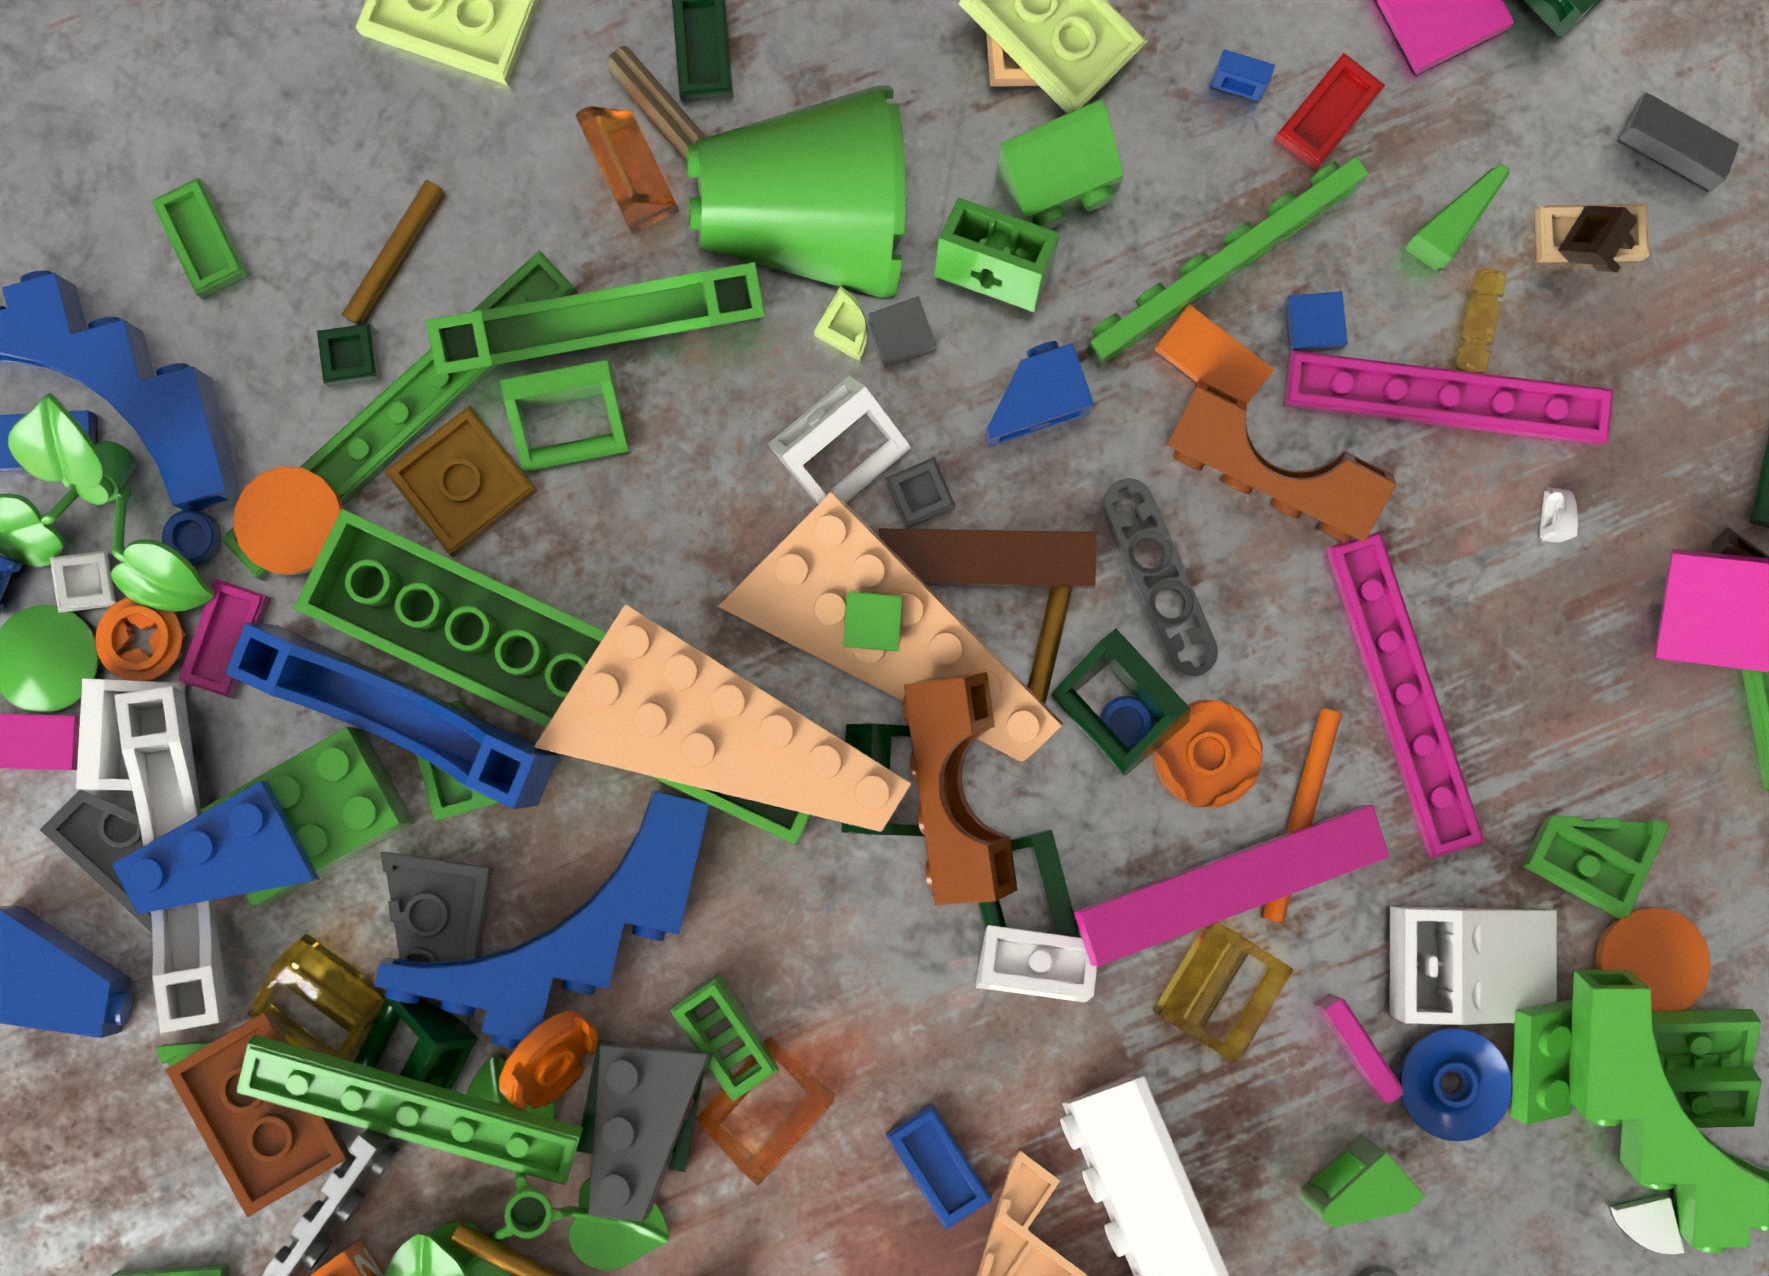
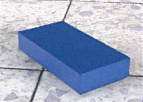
[886,1103,992,1230]

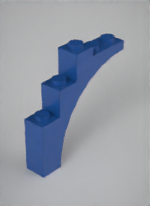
[0,271,241,511]
[374,790,710,1049]

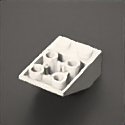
[1389,906,1557,1025]

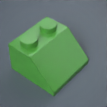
[996,99,1124,229]

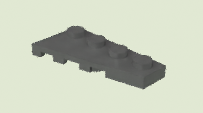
[261,1129,400,1276]

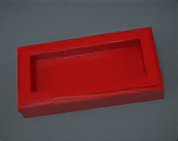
[1275,53,1385,171]

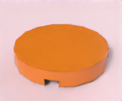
[233,466,344,575]
[1153,700,1263,808]
[1594,906,1711,1011]
[499,1010,599,1111]

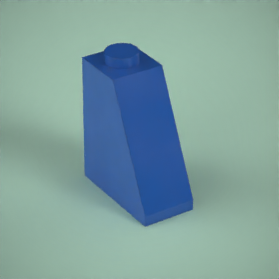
[0,905,134,1038]

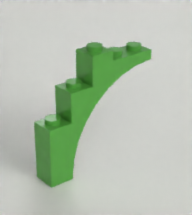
[1568,970,1769,1253]

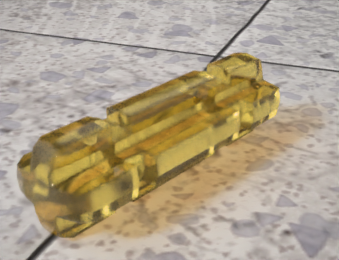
[1455,268,1507,373]

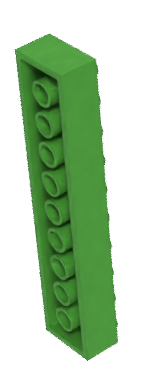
[293,509,812,845]

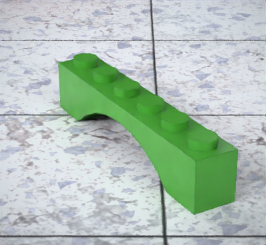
[425,262,765,375]

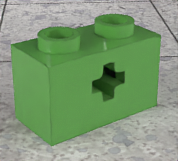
[934,197,1060,312]

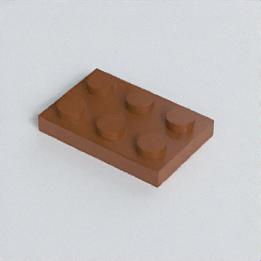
[165,1010,351,1218]

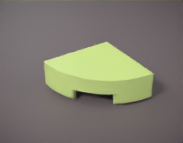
[814,286,867,362]

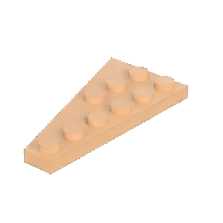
[718,491,1063,763]
[534,604,911,832]

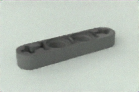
[1102,478,1218,678]

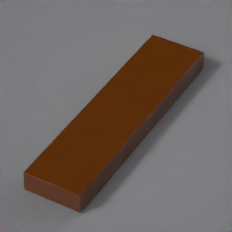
[879,528,1097,588]

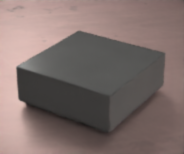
[868,296,936,367]
[885,457,956,529]

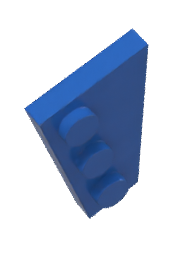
[111,781,320,914]

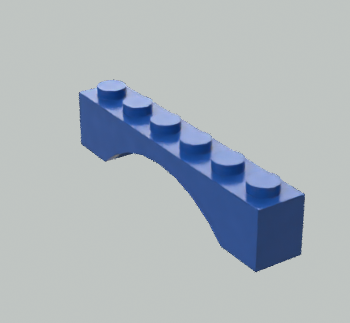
[225,623,559,809]

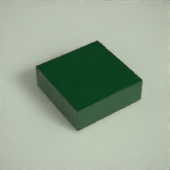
[317,323,381,387]

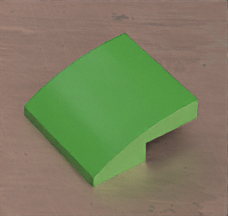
[1652,1009,1762,1128]

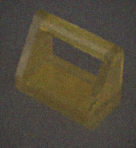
[1153,922,1294,1064]
[247,933,386,1061]

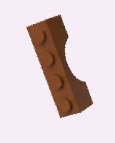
[1167,380,1397,542]
[902,672,1018,905]

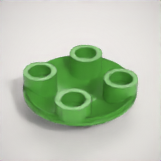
[0,605,101,713]

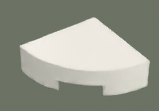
[1539,487,1578,543]
[1610,1194,1685,1254]

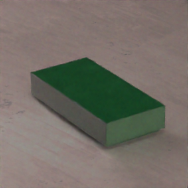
[672,0,734,102]

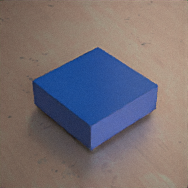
[1210,49,1275,101]
[1285,291,1348,352]

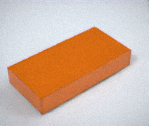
[1154,304,1274,404]

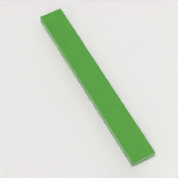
[220,250,578,580]

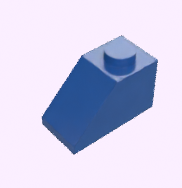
[985,341,1094,448]

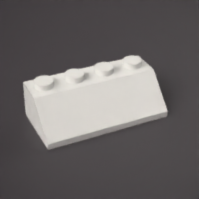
[1060,1076,1229,1276]

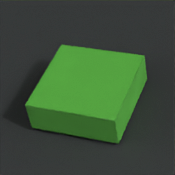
[843,590,904,651]

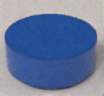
[162,510,222,565]
[1099,696,1154,750]

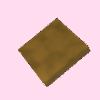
[384,405,538,557]

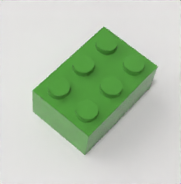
[200,727,415,907]

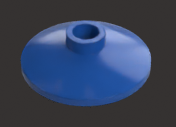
[1399,1028,1512,1141]

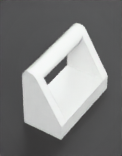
[767,376,912,505]
[76,679,186,791]
[976,925,1097,1003]

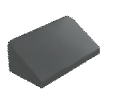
[1618,92,1739,191]

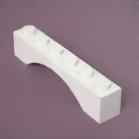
[114,686,230,1033]

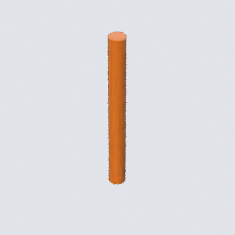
[1262,708,1342,924]

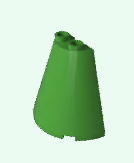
[686,85,906,299]

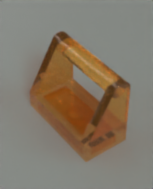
[575,106,679,234]
[696,1036,835,1186]

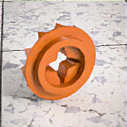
[95,597,186,681]

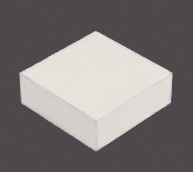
[50,550,115,613]

